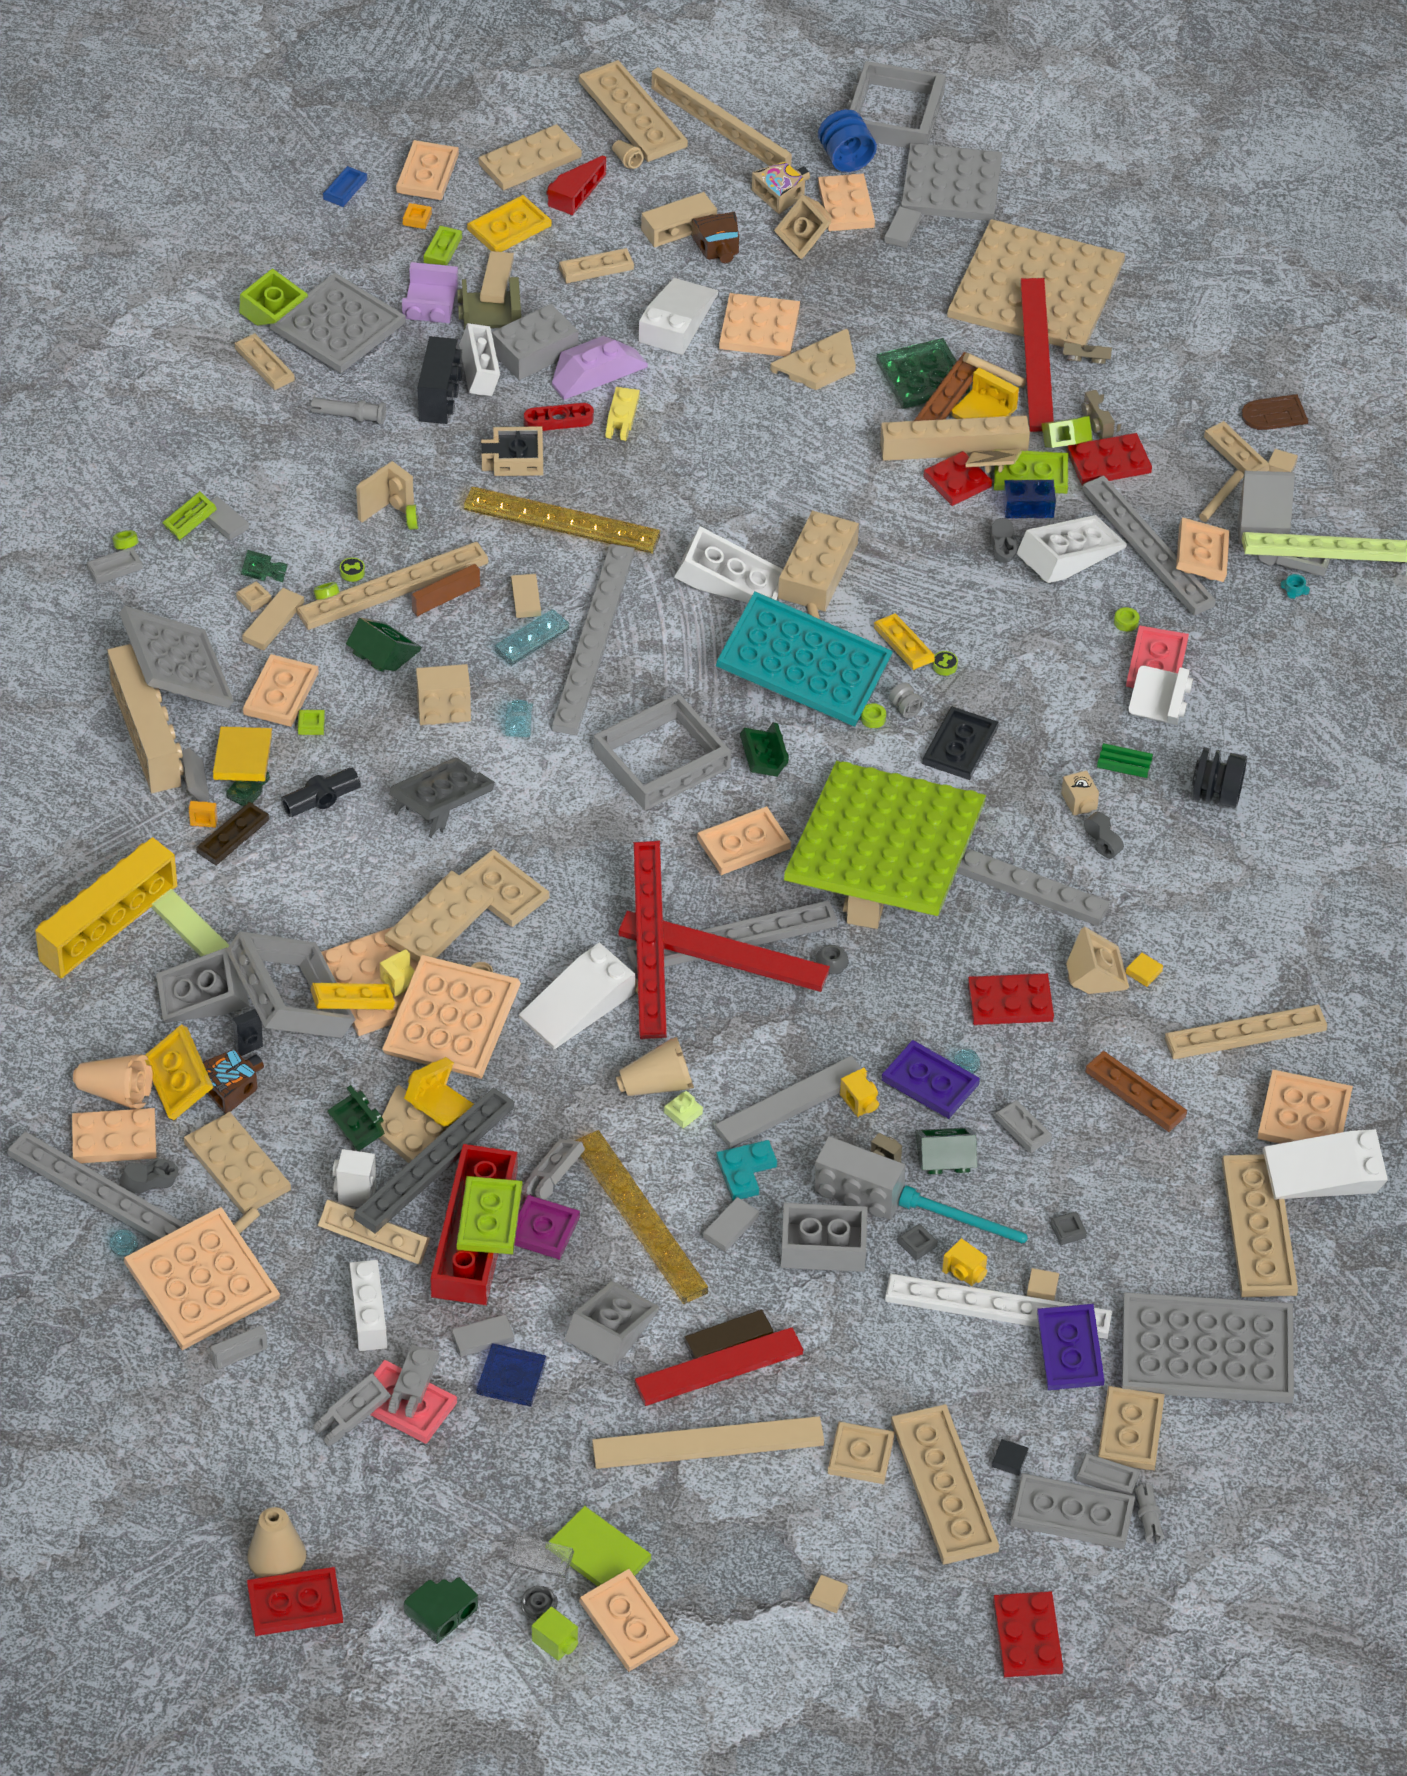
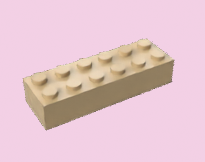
[107,644,184,794]

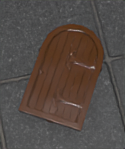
[1242,394,1308,430]

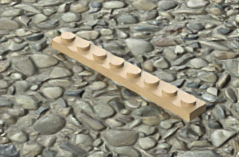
[651,67,792,166]

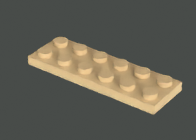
[579,60,688,162]
[1222,1154,1298,1297]
[891,1404,999,1565]

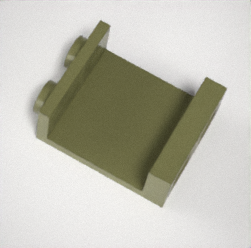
[457,277,521,330]

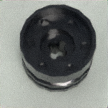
[1192,747,1248,808]

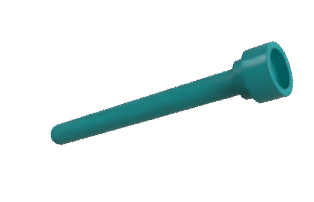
[899,1185,1028,1243]

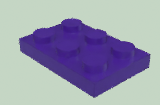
[882,1040,980,1119]
[1037,1304,1105,1391]

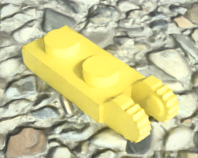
[605,387,640,441]

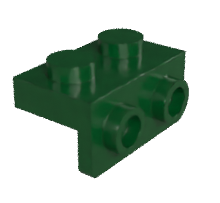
[740,722,789,777]
[327,1085,385,1152]

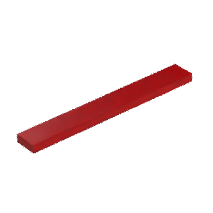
[1021,278,1054,432]
[633,841,667,1039]
[618,911,830,992]

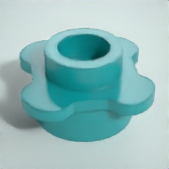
[1280,574,1310,599]

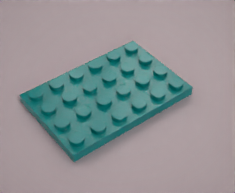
[716,591,893,727]

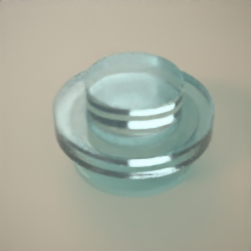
[953,1049,980,1074]
[110,1229,138,1256]

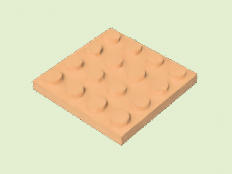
[321,926,419,1037]
[382,955,521,1079]
[124,1207,280,1351]

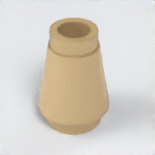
[612,140,644,169]

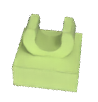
[664,1091,703,1128]

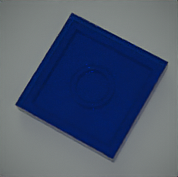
[476,1343,547,1407]

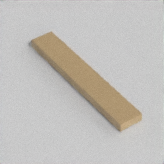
[1165,1004,1327,1060]

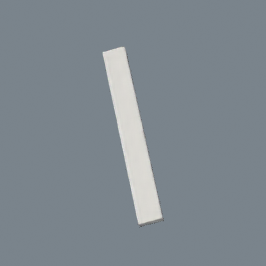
[885,1273,1112,1339]

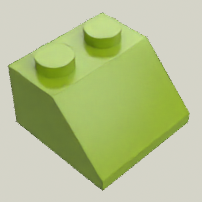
[239,268,308,326]

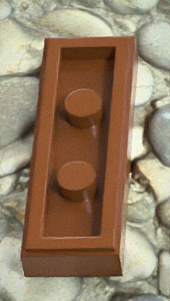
[412,564,480,616]

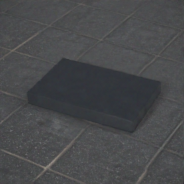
[922,706,999,780]

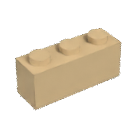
[641,192,717,248]

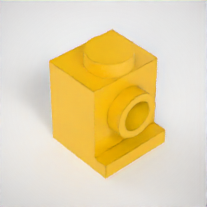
[840,1068,879,1117]
[942,1238,987,1286]

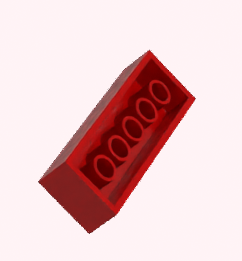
[431,1144,518,1306]

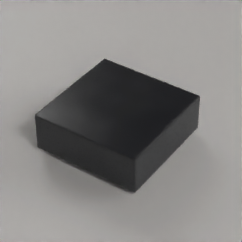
[992,1439,1029,1476]

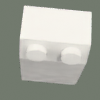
[639,278,718,355]
[1017,515,1127,583]
[674,526,783,603]
[519,942,635,1049]
[1263,1129,1388,1199]

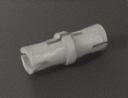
[1135,1484,1164,1544]

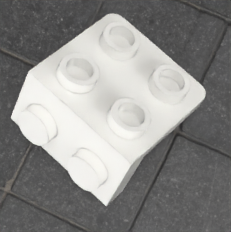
[1129,666,1193,725]

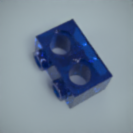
[1003,480,1056,519]

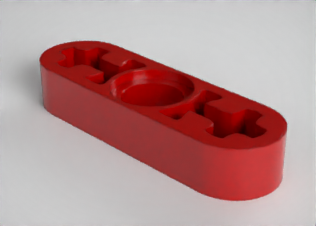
[524,403,594,431]

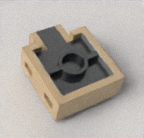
[481,427,543,476]

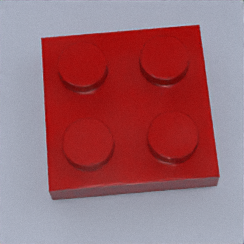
[923,451,992,506]

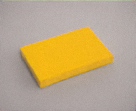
[467,195,552,252]
[213,726,272,781]
[145,1024,214,1120]

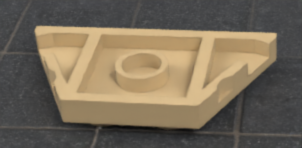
[770,329,856,390]
[379,1085,449,1163]

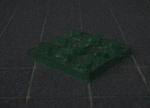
[876,338,971,409]

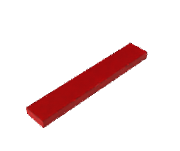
[635,1327,803,1406]

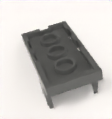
[389,757,495,838]

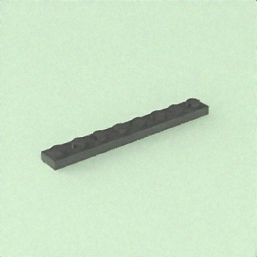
[354,1087,515,1234]

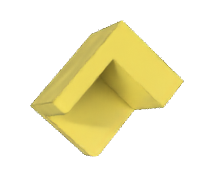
[380,949,415,997]

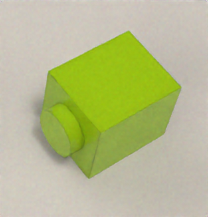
[532,1606,578,1661]

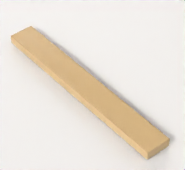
[297,542,488,630]
[592,1416,824,1469]

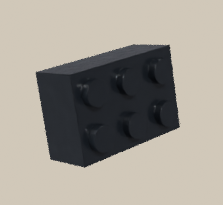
[417,336,463,424]

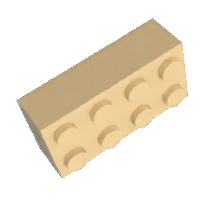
[778,510,859,611]

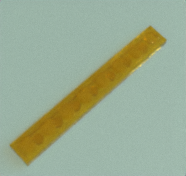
[464,486,660,554]
[575,1130,708,1304]

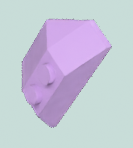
[552,336,648,400]

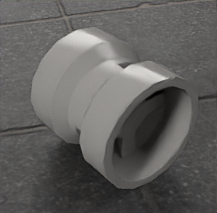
[889,682,924,718]

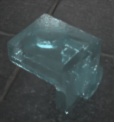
[505,700,533,737]

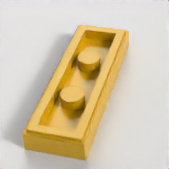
[874,613,935,670]
[310,983,395,1010]

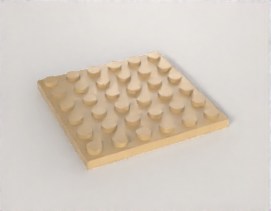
[947,219,1125,348]

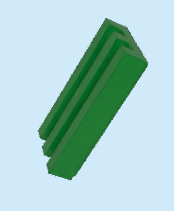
[1097,743,1153,778]

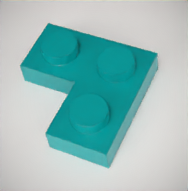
[716,1140,777,1201]

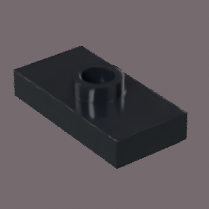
[233,1009,263,1056]

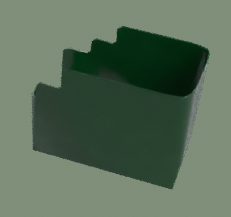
[404,1577,478,1644]

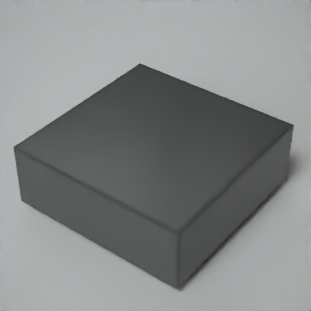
[1050,1211,1087,1245]
[898,1223,938,1261]

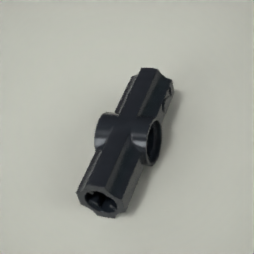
[281,767,361,817]

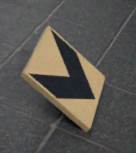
[966,449,1022,473]

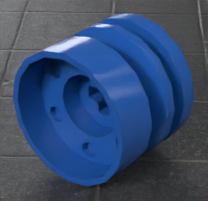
[818,109,877,172]

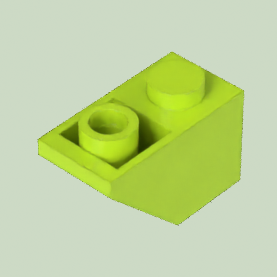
[1041,416,1093,448]

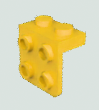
[952,367,1019,419]
[404,1057,474,1126]

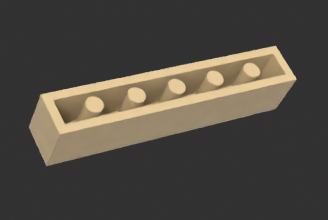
[880,416,1030,461]

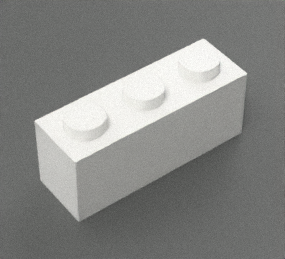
[459,323,500,396]
[350,1260,387,1351]

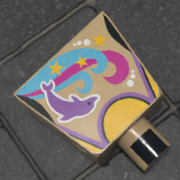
[752,162,810,214]

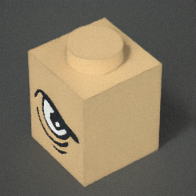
[1061,770,1099,816]

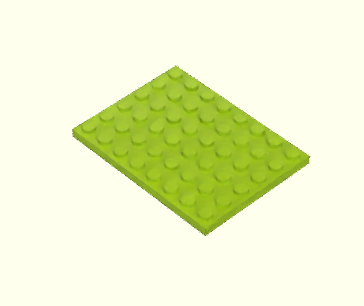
[784,761,986,916]

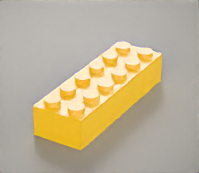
[35,837,177,979]

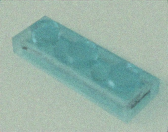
[495,609,569,666]

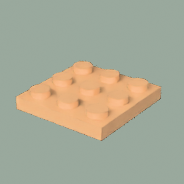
[719,293,800,357]
[1257,1069,1353,1144]

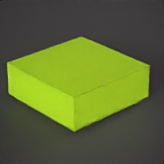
[298,710,325,735]

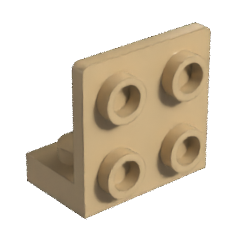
[356,461,414,522]

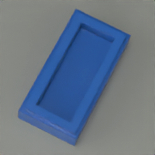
[323,166,367,207]

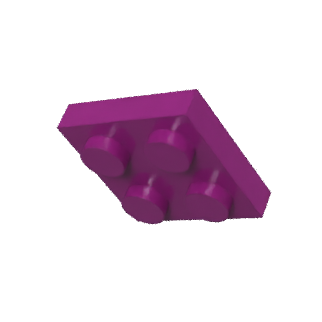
[514,1195,580,1260]

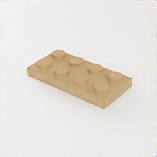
[478,124,582,191]
[385,870,493,962]
[184,1112,291,1215]

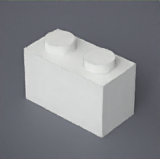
[332,1149,377,1207]

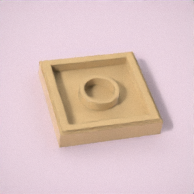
[828,1421,895,1484]

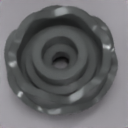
[815,945,849,975]
[520,1585,558,1620]

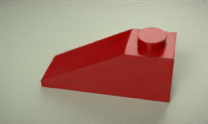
[546,155,606,216]

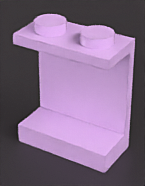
[402,262,458,323]

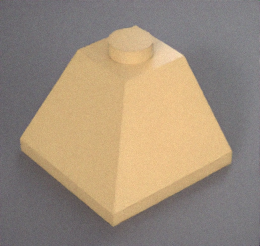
[774,195,831,259]
[1066,927,1129,994]

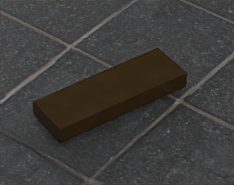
[196,802,269,866]
[684,1309,774,1359]

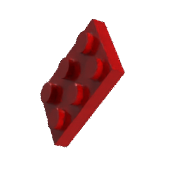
[1067,433,1152,486]
[968,973,1054,1025]
[247,1567,343,1636]
[993,1591,1064,1678]

